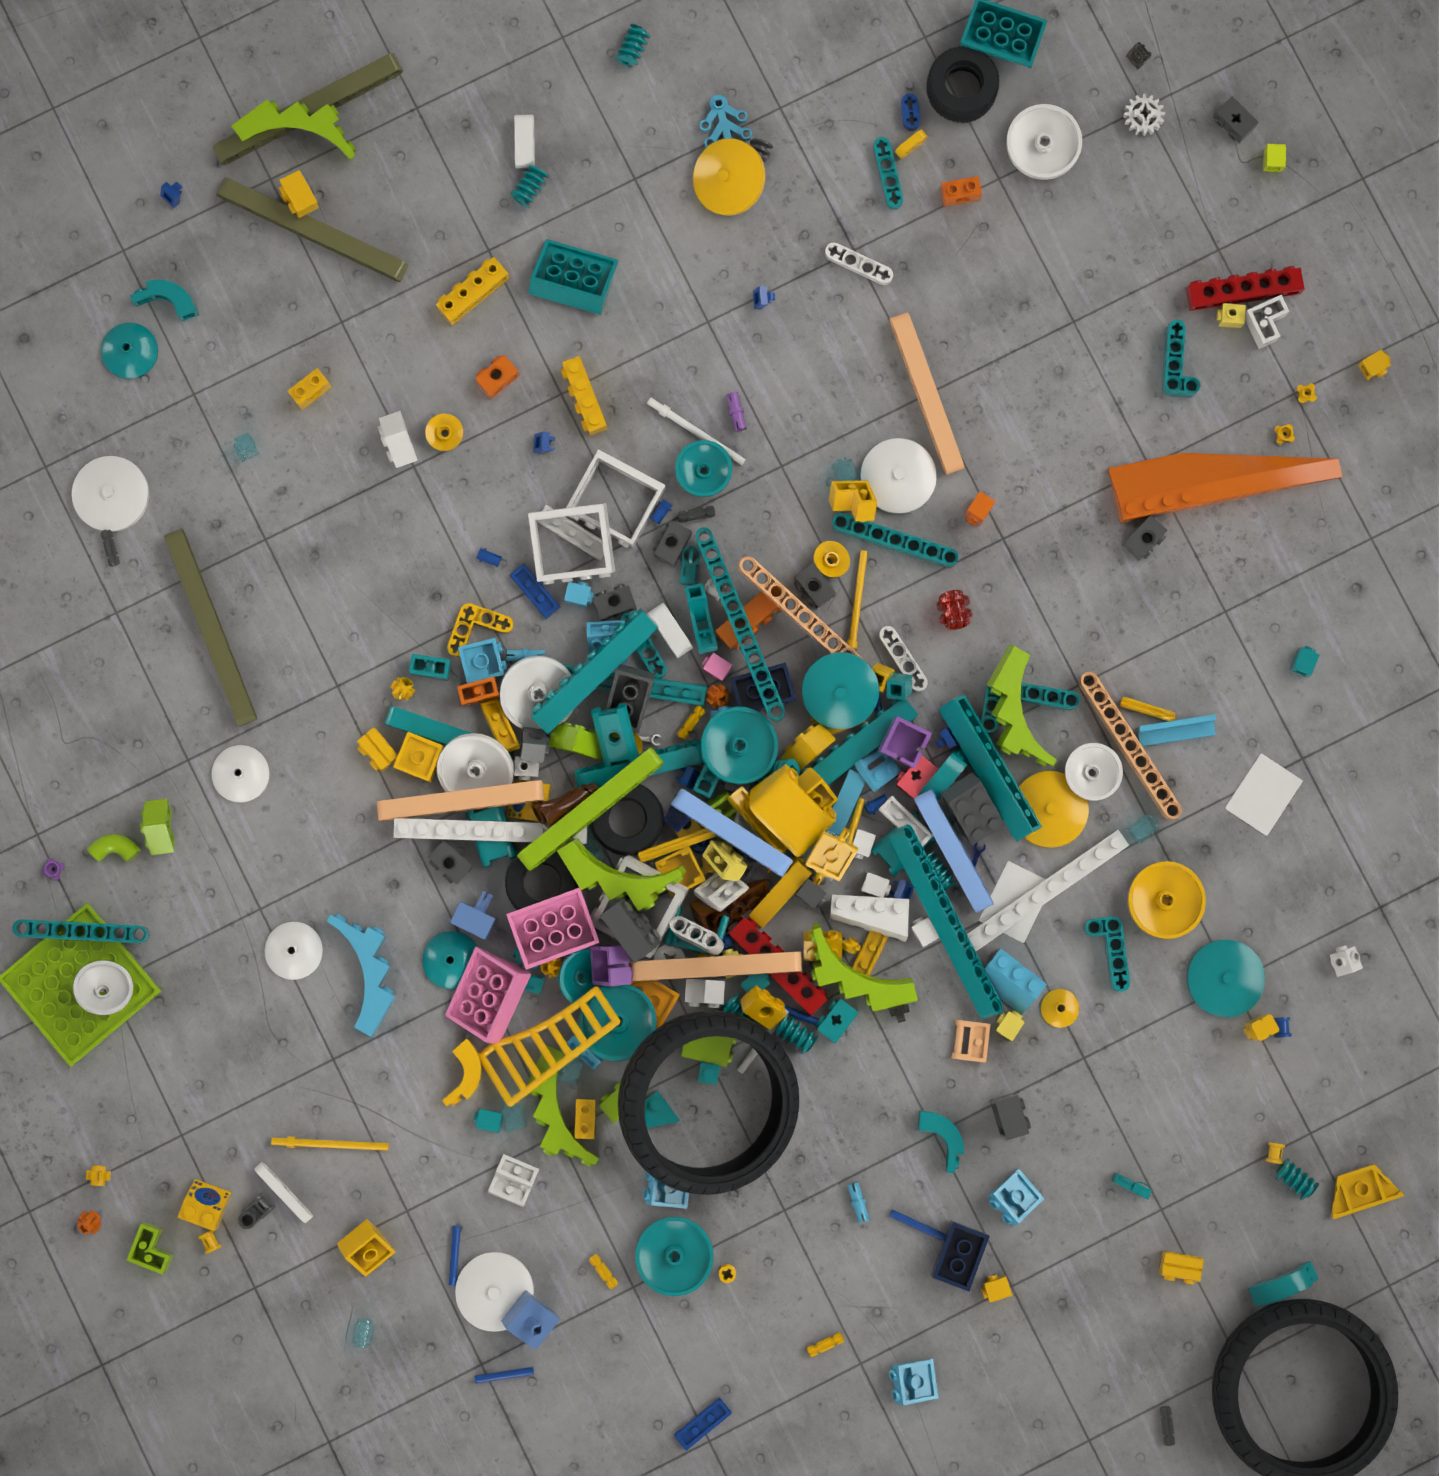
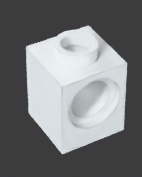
[852,829,876,860]
[861,873,892,898]
[910,917,939,947]

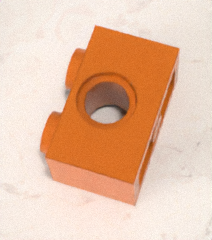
[940,176,982,207]
[475,355,520,399]
[964,491,996,527]
[457,677,500,707]

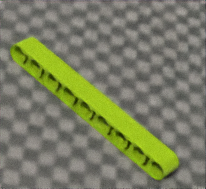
[517,748,664,871]

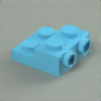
[458,638,508,684]
[988,1169,1044,1226]
[643,1172,689,1209]
[889,1359,939,1406]

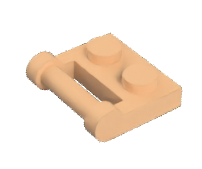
[951,1020,991,1063]

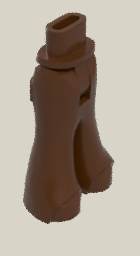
[531,782,599,828]

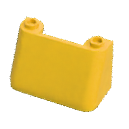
[749,764,836,857]

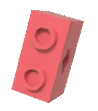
[896,755,938,800]

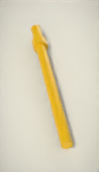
[847,550,868,653]
[271,1136,389,1151]

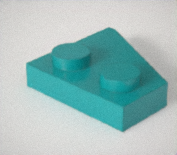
[645,1091,680,1128]

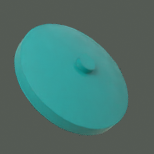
[802,652,879,729]
[701,707,778,785]
[1187,940,1265,1017]
[579,985,657,1062]
[635,1216,714,1296]

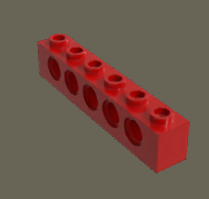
[1186,266,1305,311]
[728,917,827,1016]

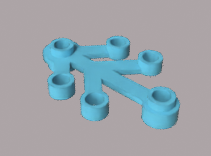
[700,95,752,148]

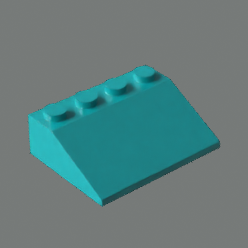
[960,0,1048,68]
[528,239,618,315]

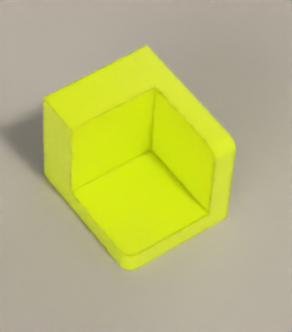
[1263,144,1286,172]

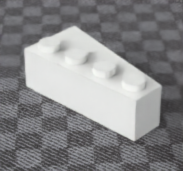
[830,895,909,942]

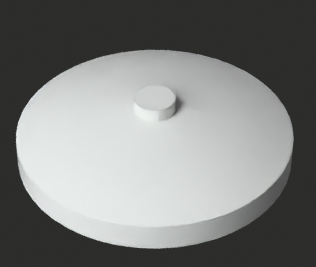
[1006,104,1082,180]
[860,438,937,515]
[72,456,149,532]
[500,656,573,729]
[437,733,514,792]
[455,1252,534,1332]

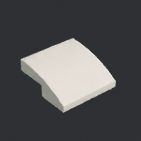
[694,872,749,912]
[488,1154,539,1207]

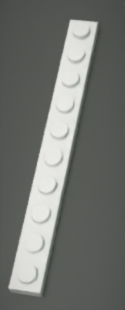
[393,818,588,844]
[967,830,1129,951]

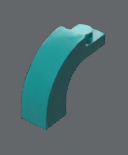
[130,279,199,321]
[684,583,718,654]
[917,747,969,800]
[918,1111,964,1173]
[1248,1261,1318,1307]

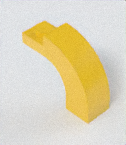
[442,1038,482,1106]

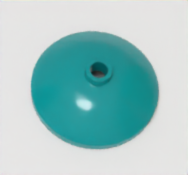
[101,323,158,379]
[675,440,732,497]
[422,931,477,989]
[558,948,604,1003]

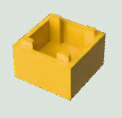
[393,732,444,783]
[654,846,706,898]

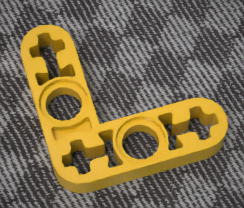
[447,603,514,657]

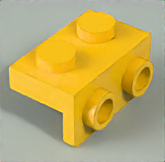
[803,930,843,961]

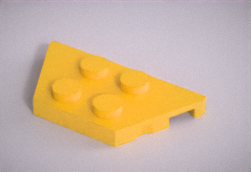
[1331,1164,1404,1220]

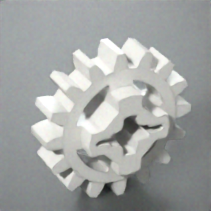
[1123,94,1165,136]

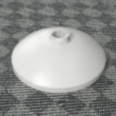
[1065,743,1123,801]
[212,745,270,803]
[265,922,323,980]
[73,961,133,1015]

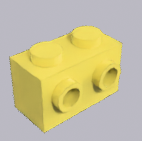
[702,840,748,881]

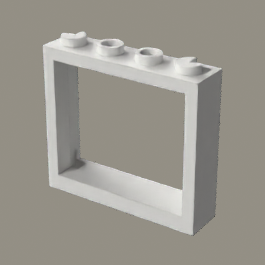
[566,449,666,548]
[528,503,615,585]
[590,855,689,958]

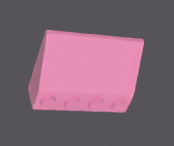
[506,888,600,970]
[445,947,531,1043]

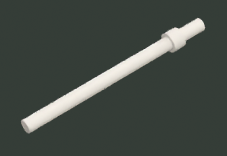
[647,398,746,466]

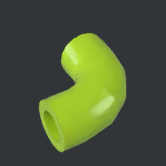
[87,834,141,863]

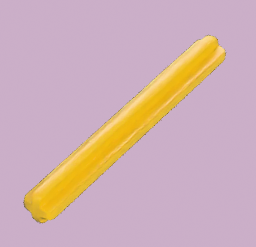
[638,828,717,863]

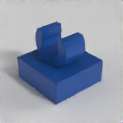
[160,182,183,208]
[753,286,775,309]
[533,431,555,454]
[936,727,959,748]
[676,766,700,790]
[889,879,914,900]

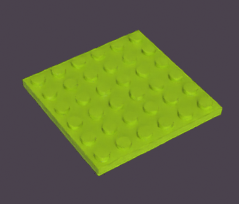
[0,903,162,1067]

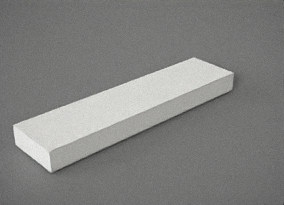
[537,505,604,561]

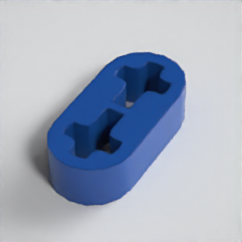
[901,94,920,131]

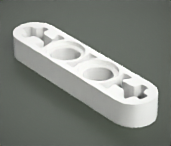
[825,243,893,285]
[879,626,928,692]
[254,1161,313,1223]

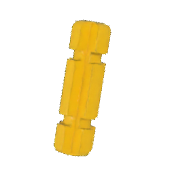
[677,705,705,740]
[589,1254,618,1289]
[807,1332,844,1357]

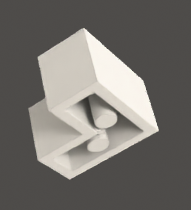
[1245,295,1290,349]
[377,411,418,468]
[685,979,725,1008]

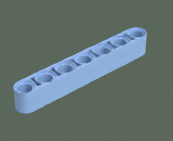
[670,788,793,877]
[914,789,994,913]

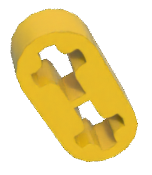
[895,129,928,159]

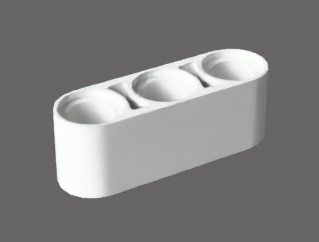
[514,114,535,169]
[647,603,693,659]
[670,916,724,955]

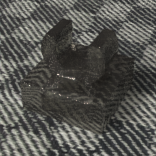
[1126,42,1152,70]
[888,1003,910,1023]

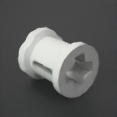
[704,577,727,601]

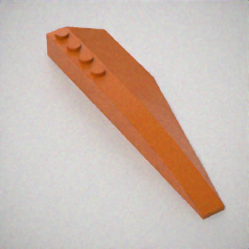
[1108,453,1343,524]

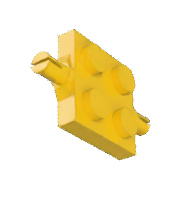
[805,828,858,885]

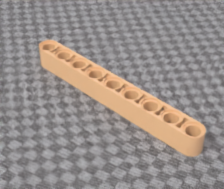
[889,312,964,475]
[737,557,863,659]
[1078,672,1182,820]
[377,780,544,821]
[629,952,802,982]

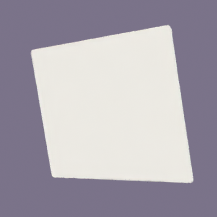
[1225,753,1303,836]
[979,861,1046,943]

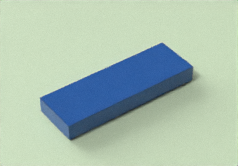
[510,564,561,619]
[674,1397,732,1451]

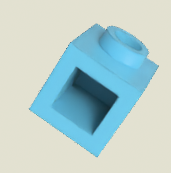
[564,581,594,608]

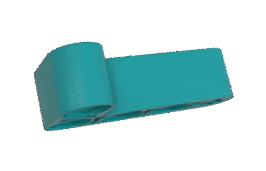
[1162,319,1201,398]
[1083,916,1130,992]

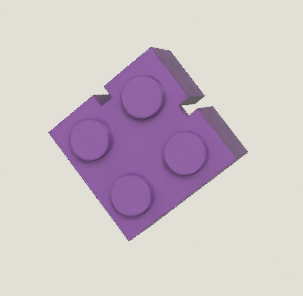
[878,716,932,768]
[590,944,633,986]

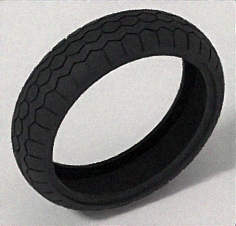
[618,1011,799,1195]
[1212,1299,1398,1476]

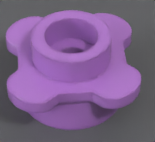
[42,858,65,880]

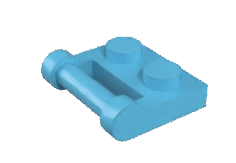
[855,746,902,792]

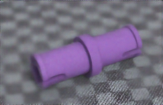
[726,392,747,432]

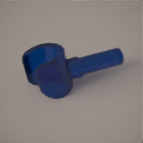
[972,842,986,867]

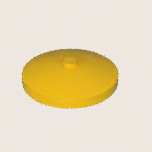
[693,138,765,216]
[1019,771,1089,848]
[1128,861,1206,939]

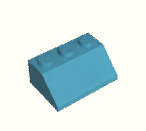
[984,948,1047,1015]

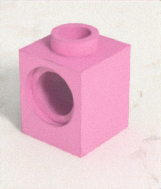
[702,653,733,683]

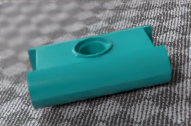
[591,703,639,767]
[465,806,517,868]
[871,811,936,877]

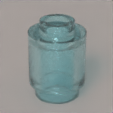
[352,1318,374,1348]

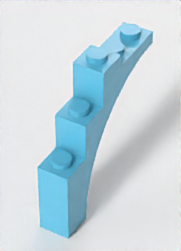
[327,913,397,1037]

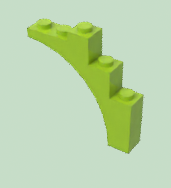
[231,99,356,159]
[987,645,1057,767]
[557,838,686,911]
[810,923,918,1012]
[526,1044,600,1167]

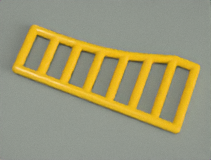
[479,986,620,1107]

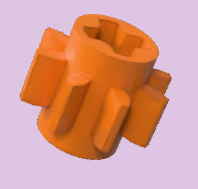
[705,684,730,709]
[77,1210,102,1235]

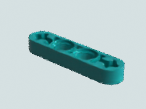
[873,137,903,209]
[621,612,667,678]

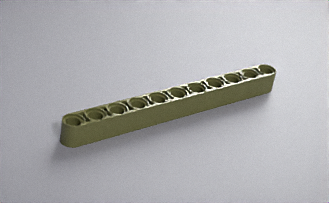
[213,53,403,165]
[216,177,409,282]
[164,528,258,727]

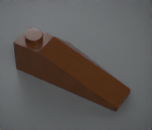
[690,879,770,935]

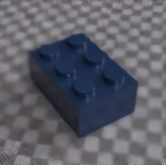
[730,662,796,712]
[931,1220,990,1292]

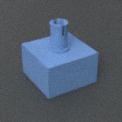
[450,891,498,940]
[501,1290,560,1350]

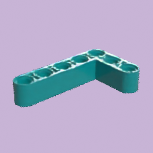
[980,682,1080,734]

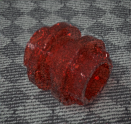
[936,590,973,630]

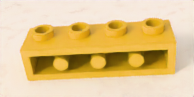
[436,257,510,326]
[560,355,608,437]

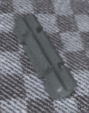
[678,506,715,522]
[101,530,120,567]
[1160,1406,1175,1446]

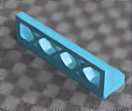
[1136,714,1216,747]

